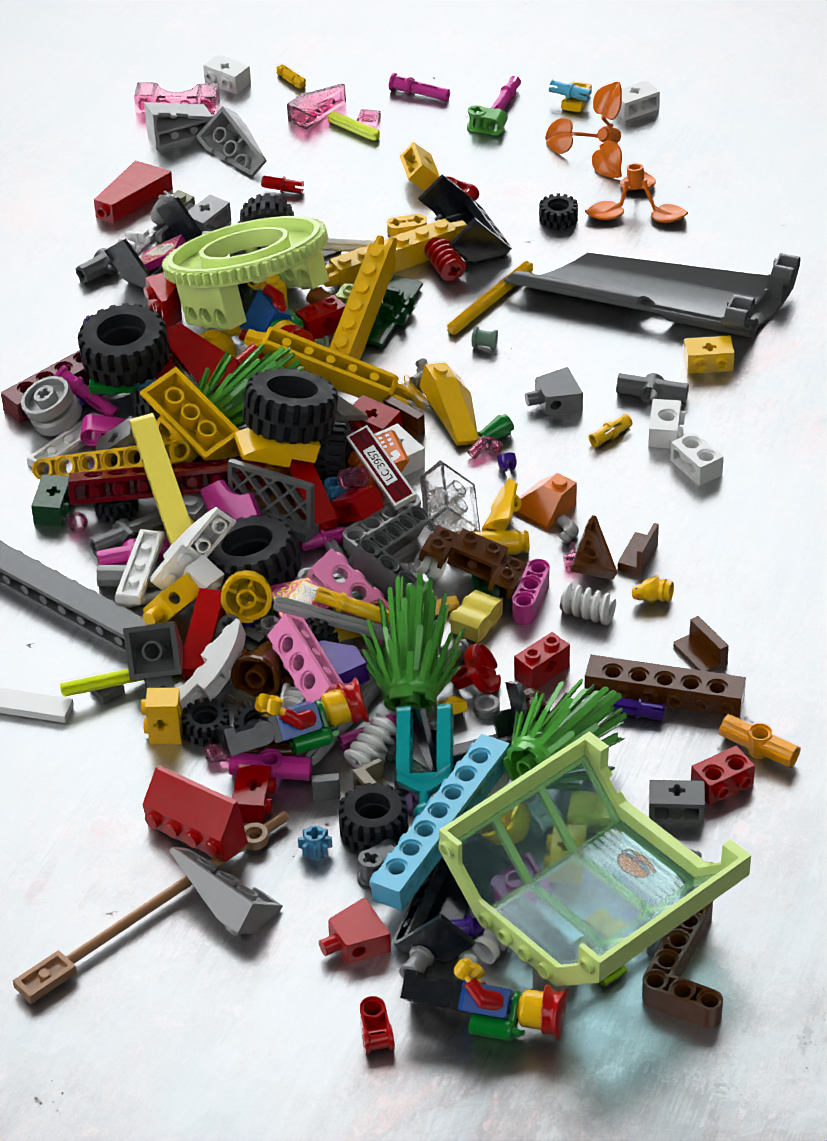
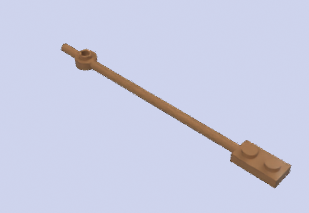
[12,811,290,1004]

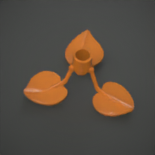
[545,81,622,178]
[585,163,688,223]

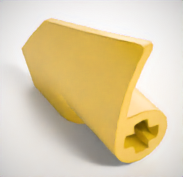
[481,478,521,531]

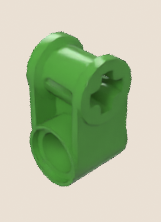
[467,105,508,136]

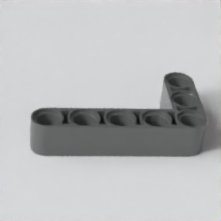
[349,506,430,597]

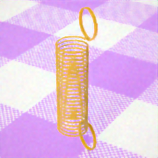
[402,375,432,409]

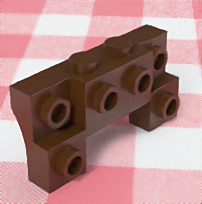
[418,525,527,600]

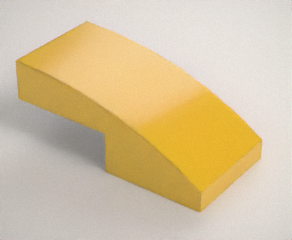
[561,81,592,112]

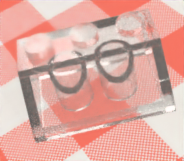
[420,460,480,533]

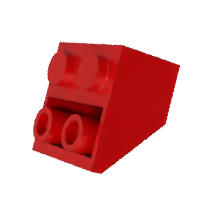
[144,272,182,328]

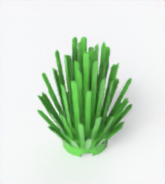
[198,344,304,430]
[361,573,465,713]
[503,679,627,794]

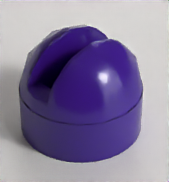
[497,452,517,472]

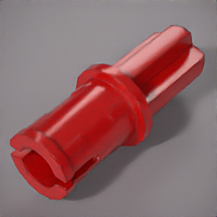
[261,175,304,195]

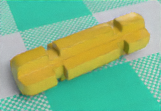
[276,64,307,89]

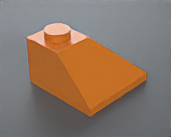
[515,473,577,530]

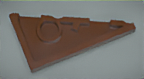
[570,515,618,580]

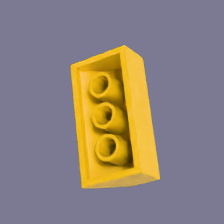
[140,367,240,460]

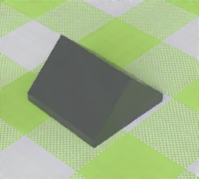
[123,622,184,680]

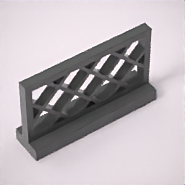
[224,459,319,543]

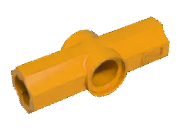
[719,714,801,768]

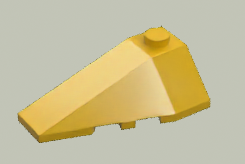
[419,362,479,446]

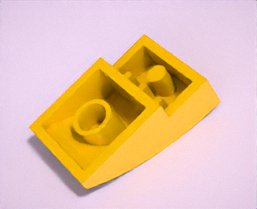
[234,428,321,467]

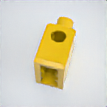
[143,573,199,625]

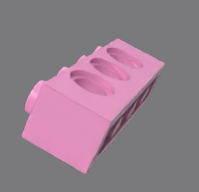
[307,548,390,647]
[267,613,343,702]

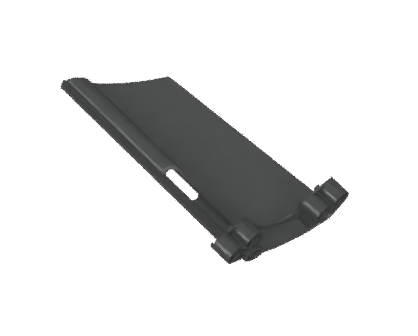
[504,252,801,338]

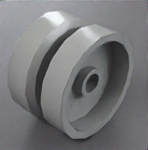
[21,376,82,436]

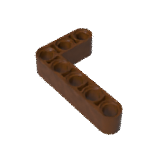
[641,901,723,1028]

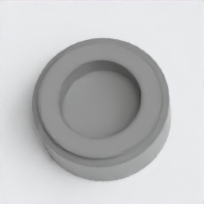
[474,694,500,719]

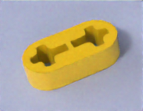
[386,214,427,236]

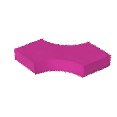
[200,480,262,521]

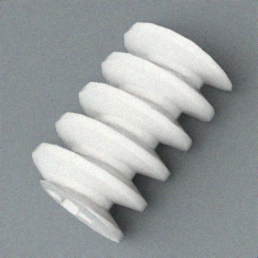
[559,582,617,626]
[344,714,397,768]

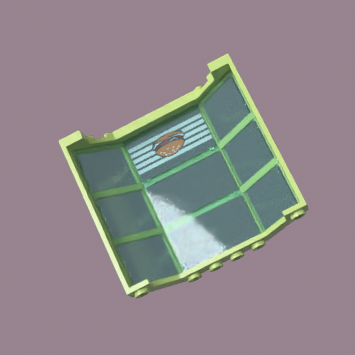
[438,731,752,987]

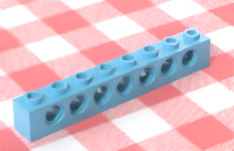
[369,734,510,911]

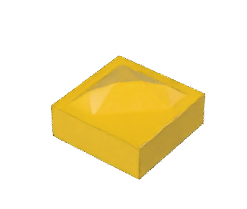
[435,696,468,715]

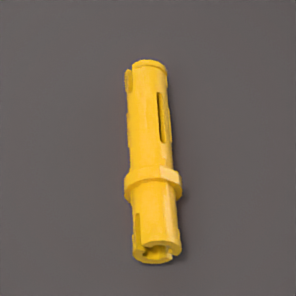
[314,586,390,624]

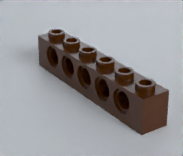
[584,654,746,718]

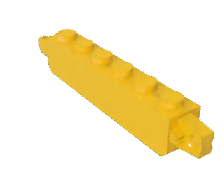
[323,219,467,288]
[329,235,398,360]
[244,326,414,405]

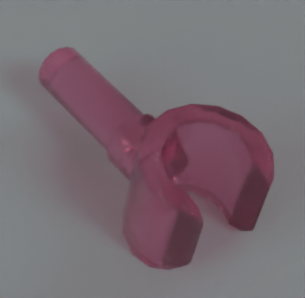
[563,542,576,569]

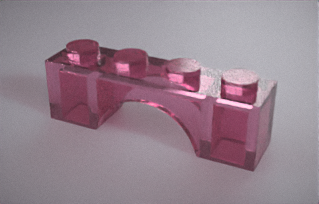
[134,82,220,114]

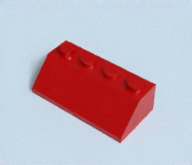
[142,765,248,862]

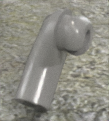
[410,358,428,387]
[557,514,579,544]

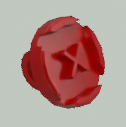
[450,643,501,694]

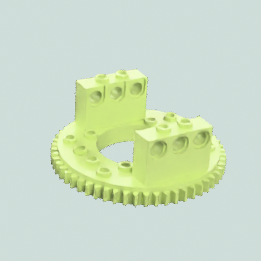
[162,216,329,331]

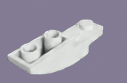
[149,507,236,591]
[178,618,246,713]

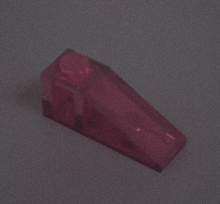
[287,83,346,129]

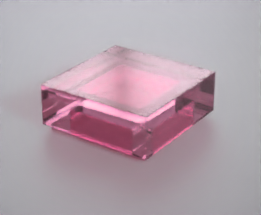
[356,108,381,128]

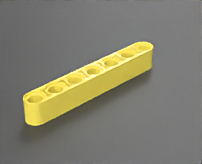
[129,413,192,546]

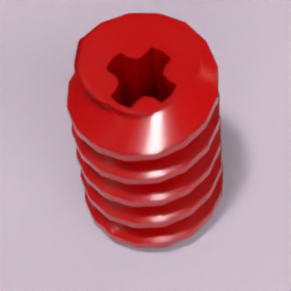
[424,237,466,281]

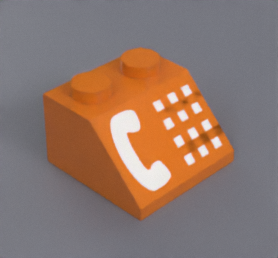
[348,430,410,497]

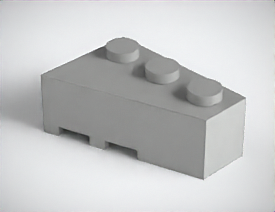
[144,102,213,150]

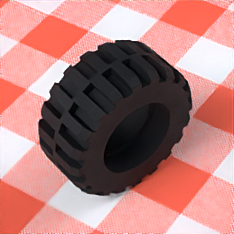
[77,303,171,388]
[242,368,338,444]
[207,515,302,591]

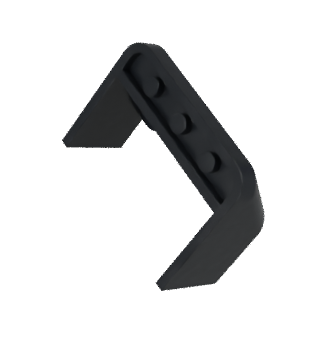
[418,174,513,263]
[104,197,202,289]
[412,681,528,772]
[393,836,510,962]

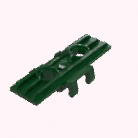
[367,275,423,347]

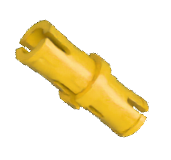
[588,413,633,448]

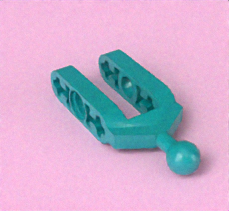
[396,704,454,818]

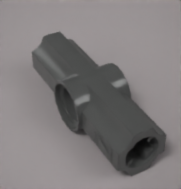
[616,373,689,404]
[89,511,165,557]

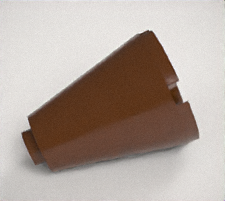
[231,640,285,701]

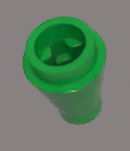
[478,414,514,444]

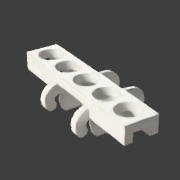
[117,228,157,255]

